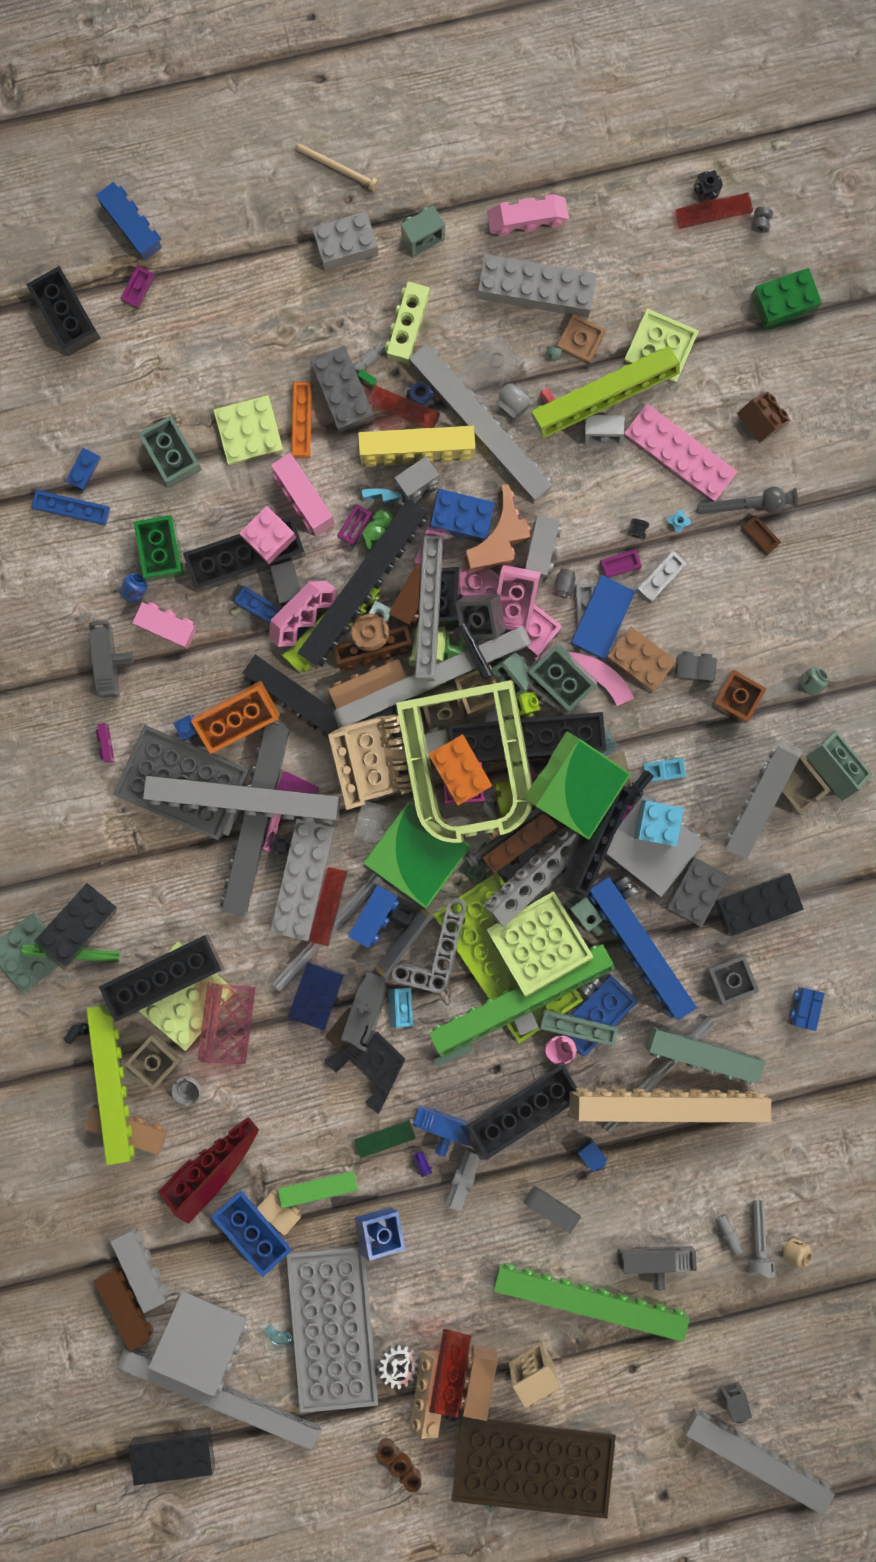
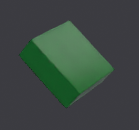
[357,370,377,391]

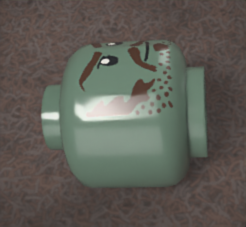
[799,667,829,696]

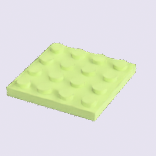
[487,891,593,997]
[139,942,237,1051]

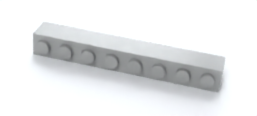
[683,1408,835,1516]

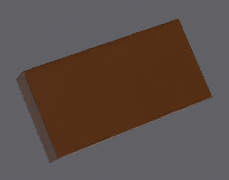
[741,515,781,556]

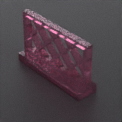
[198,982,256,1064]

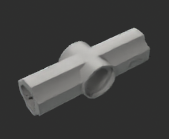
[445,1149,480,1211]

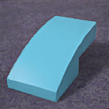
[362,489,402,505]
[644,758,687,782]

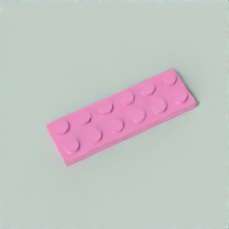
[624,404,738,502]
[460,566,562,656]

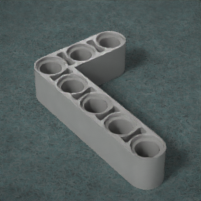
[392,898,467,993]

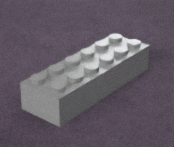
[478,254,597,318]
[725,740,803,860]
[270,819,336,941]

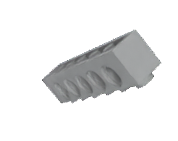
[483,826,580,927]

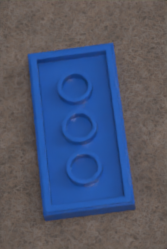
[570,575,636,660]
[568,974,638,1057]

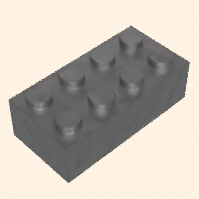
[310,345,374,435]

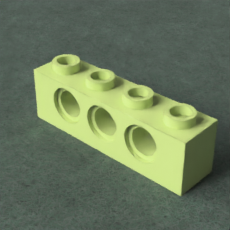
[385,282,430,365]

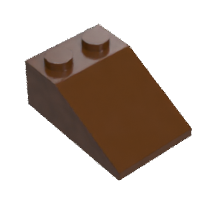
[389,563,420,630]

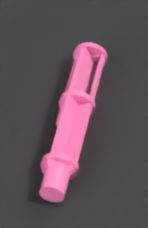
[261,814,281,852]

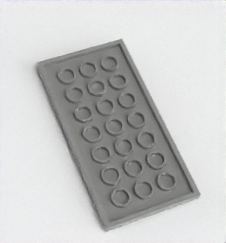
[287,1246,378,1413]

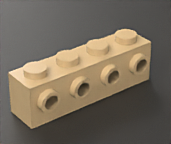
[409,1351,450,1439]

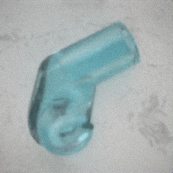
[264,1324,292,1345]

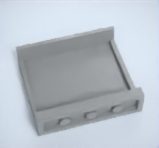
[606,794,704,897]
[149,1291,249,1397]

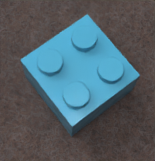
[634,800,684,846]

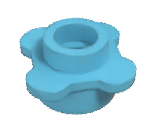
[668,510,691,533]

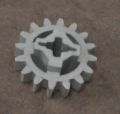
[376,1343,419,1389]

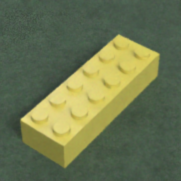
[358,426,475,467]

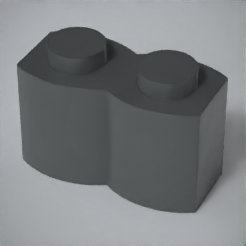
[675,651,717,683]

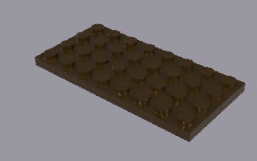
[451,1416,616,1519]

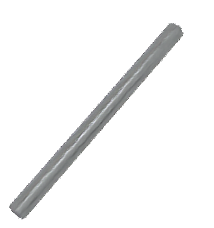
[272,872,383,991]
[602,1017,716,1132]

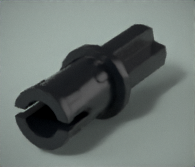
[628,770,654,806]

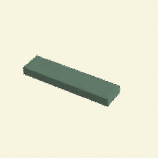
[539,1009,619,1047]

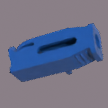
[412,1104,472,1157]

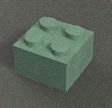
[401,205,445,258]

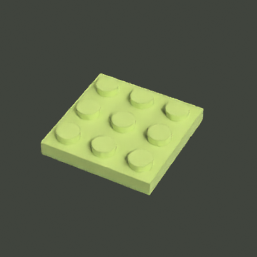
[624,309,699,384]
[214,395,283,465]

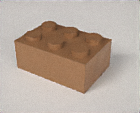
[605,626,677,694]
[459,1345,498,1421]

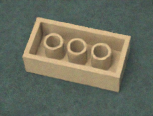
[509,1342,560,1408]

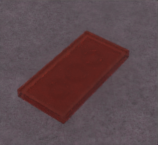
[429,1329,471,1418]

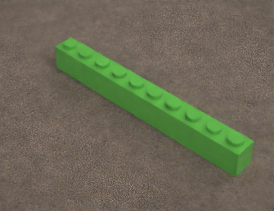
[429,944,615,1058]
[493,1263,690,1342]

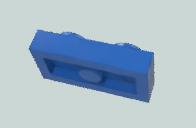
[66,448,101,491]

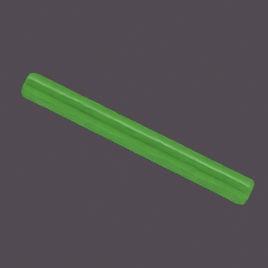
[21,945,120,962]

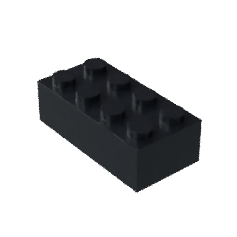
[26,266,101,356]
[715,873,804,936]
[34,883,117,971]
[129,1427,215,1486]

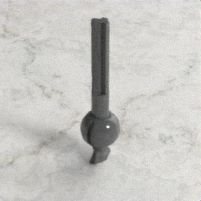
[697,487,798,514]

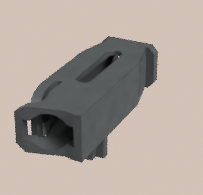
[89,620,134,698]
[341,971,391,1052]
[617,1246,697,1291]

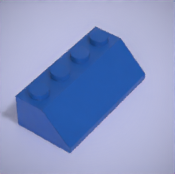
[211,1190,293,1277]

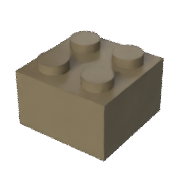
[124,1033,183,1091]

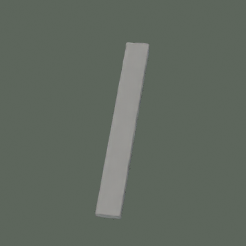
[415,535,443,681]

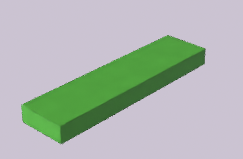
[277,1171,358,1209]

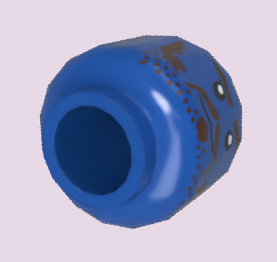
[119,573,148,602]

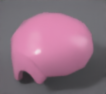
[545,1035,577,1064]

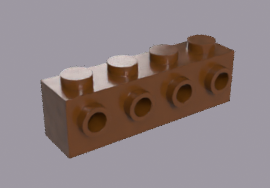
[334,625,413,671]

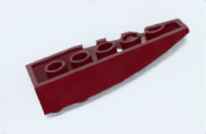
[158,1117,259,1224]

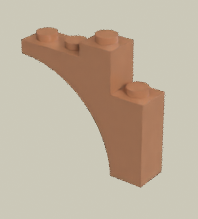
[462,484,531,574]

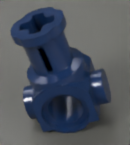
[406,382,434,424]

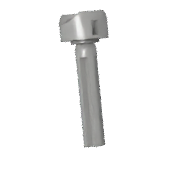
[748,1200,775,1278]

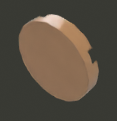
[351,614,389,651]

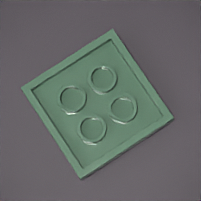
[0,912,58,994]

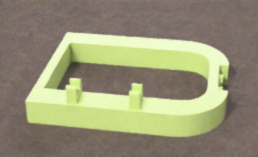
[396,680,533,843]

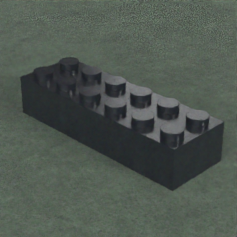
[183,516,306,593]
[98,934,225,1022]
[461,1064,577,1160]

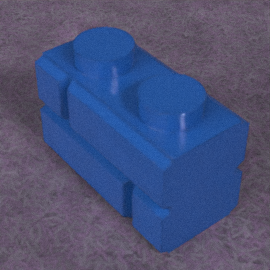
[788,987,825,1031]

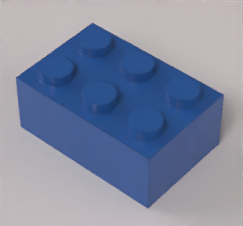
[428,489,494,543]
[348,885,399,948]

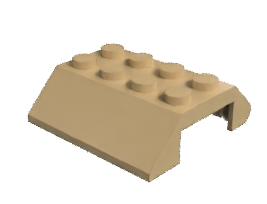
[328,715,413,810]

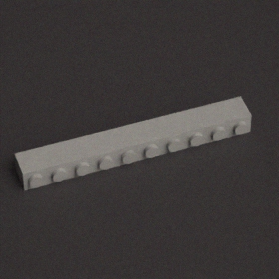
[409,344,552,504]
[143,776,341,824]

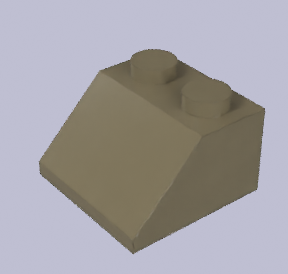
[420,681,466,731]

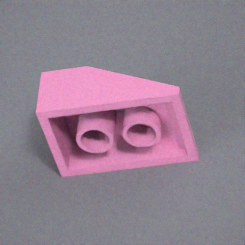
[497,565,541,633]

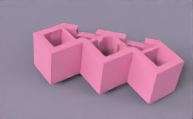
[487,194,569,237]
[269,581,336,647]

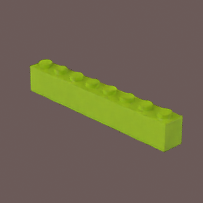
[532,346,680,439]
[87,1005,135,1166]

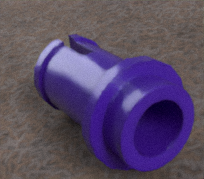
[412,1151,432,1177]

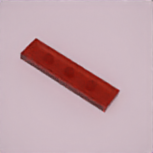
[675,192,753,229]
[368,385,440,428]
[309,867,348,947]

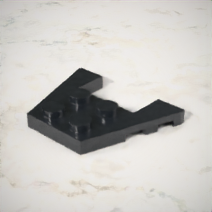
[324,1031,406,1114]

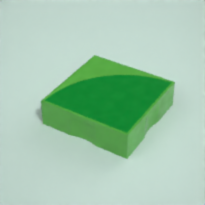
[524,732,631,840]
[364,801,471,909]

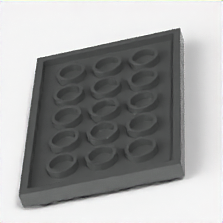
[114,725,250,841]

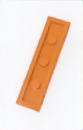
[291,382,312,458]

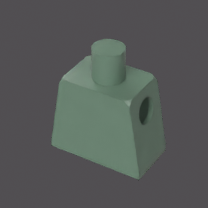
[491,652,531,696]
[564,894,605,936]

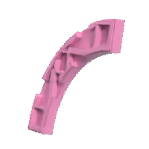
[535,652,634,706]

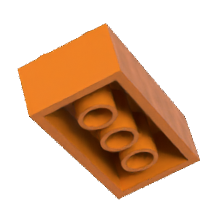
[191,681,280,754]

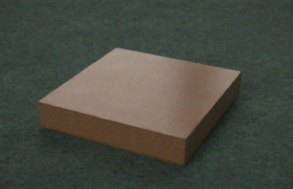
[556,313,606,365]

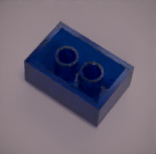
[288,961,345,1031]

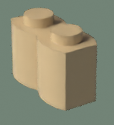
[257,1189,301,1235]

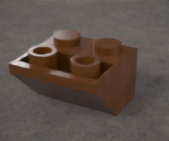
[736,392,791,443]

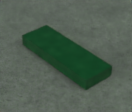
[355,1120,416,1158]

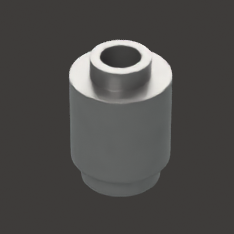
[553,569,576,598]

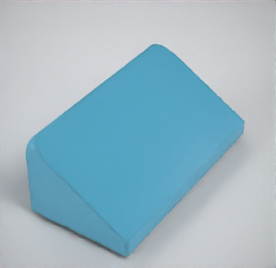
[388,987,413,1028]

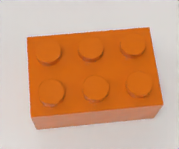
[428,734,492,806]

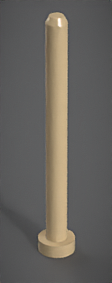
[295,144,379,192]

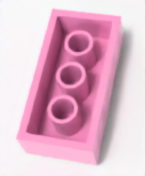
[271,453,335,537]

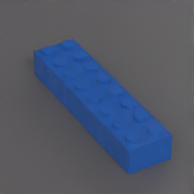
[587,877,697,1021]

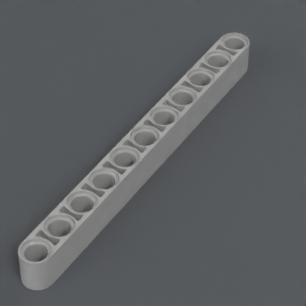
[332,626,531,728]
[117,1346,321,1449]

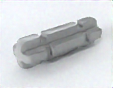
[353,342,385,373]

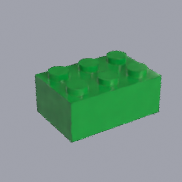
[751,268,822,329]
[134,515,185,582]

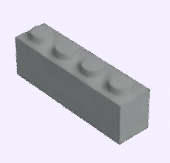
[110,1227,169,1313]

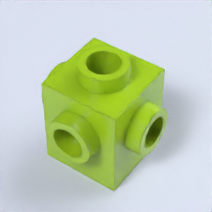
[516,691,541,719]

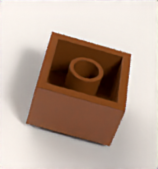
[711,670,767,724]

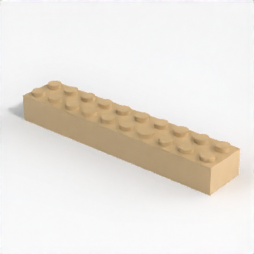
[569,1088,771,1122]

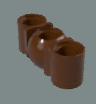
[377,1438,422,1493]

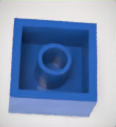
[354,1207,406,1261]

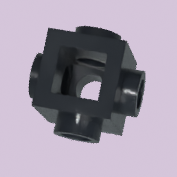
[694,170,723,203]

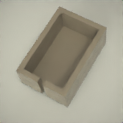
[760,745,831,815]

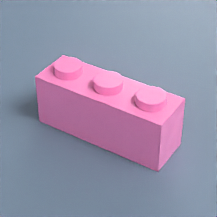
[133,602,197,649]

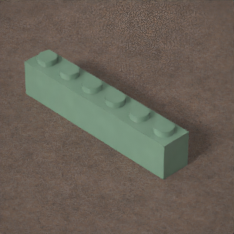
[645,1026,765,1085]

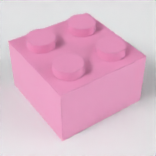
[240,506,296,564]

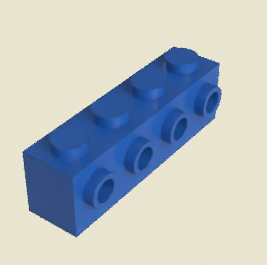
[96,181,162,261]

